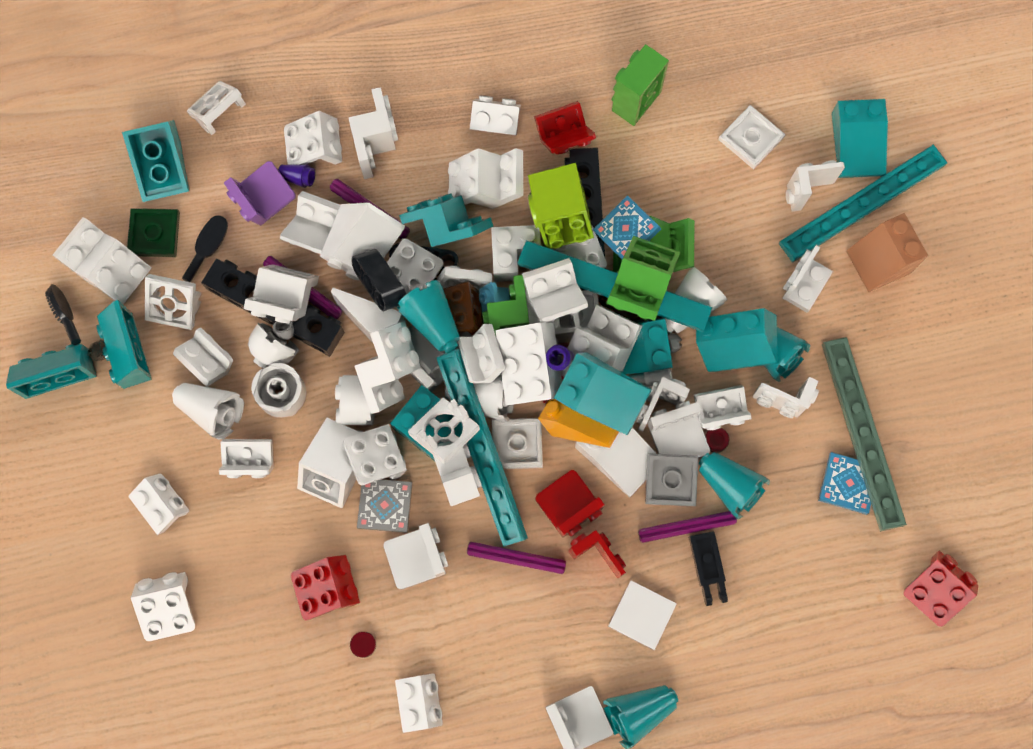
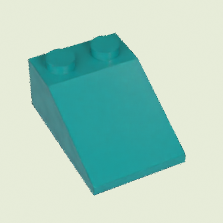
[832,99,888,178]
[122,120,189,202]
[620,316,673,374]
[554,352,652,435]
[390,385,462,461]

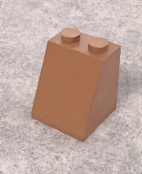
[846,213,928,292]

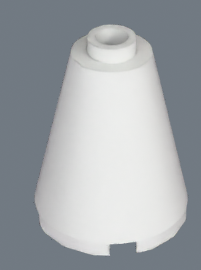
[662,267,727,334]
[445,373,514,422]
[172,383,244,440]

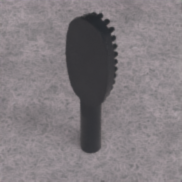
[182,216,228,282]
[45,284,81,345]

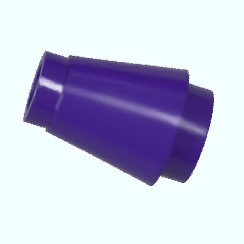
[278,164,315,188]
[546,345,574,371]

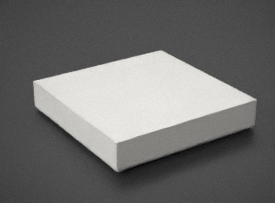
[718,105,786,170]
[492,418,543,469]
[608,581,676,650]

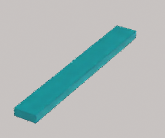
[779,144,947,263]
[517,240,712,332]
[436,349,528,547]

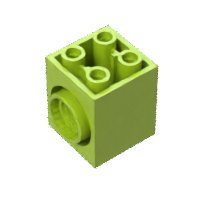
[528,163,594,249]

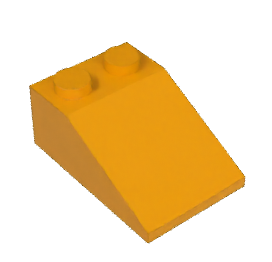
[538,379,619,448]

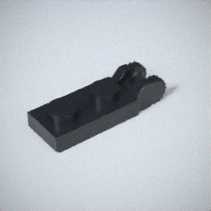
[688,531,728,606]

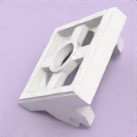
[187,81,246,135]
[145,274,201,330]
[408,397,480,464]

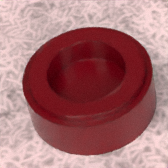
[705,428,730,453]
[350,632,376,658]

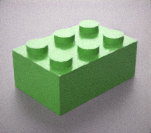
[611,44,669,126]

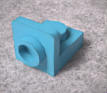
[479,282,510,312]

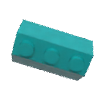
[96,300,152,389]
[696,308,778,372]
[6,344,97,399]

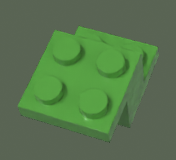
[613,216,695,273]
[607,236,680,321]
[483,275,529,339]

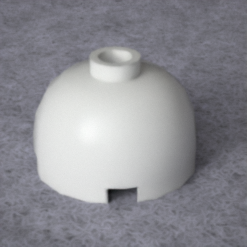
[248,323,299,368]

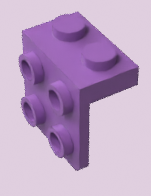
[224,161,296,226]

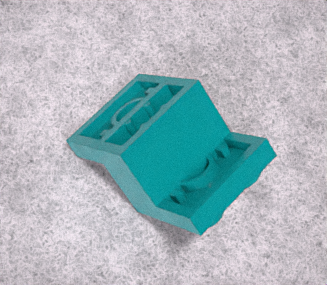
[399,193,494,247]

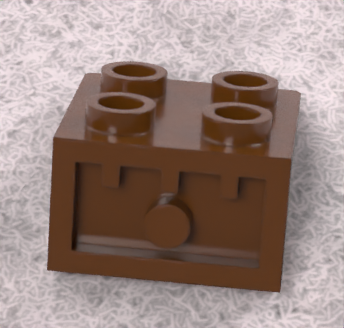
[443,282,484,336]

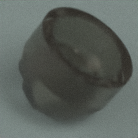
[88,340,106,361]

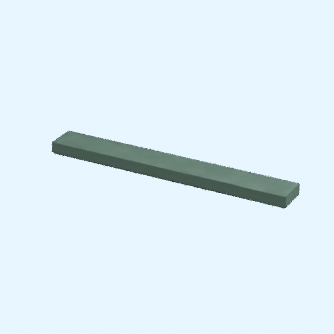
[822,337,907,532]

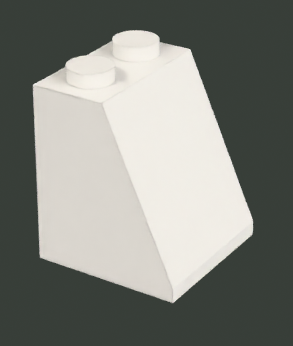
[320,203,405,280]
[297,418,363,508]

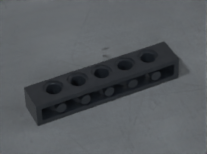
[564,148,606,291]
[201,258,345,357]

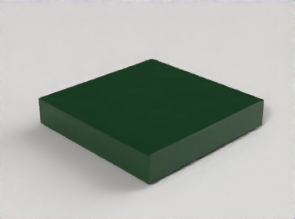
[127,208,180,257]

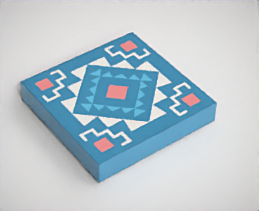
[593,195,661,260]
[818,452,871,515]

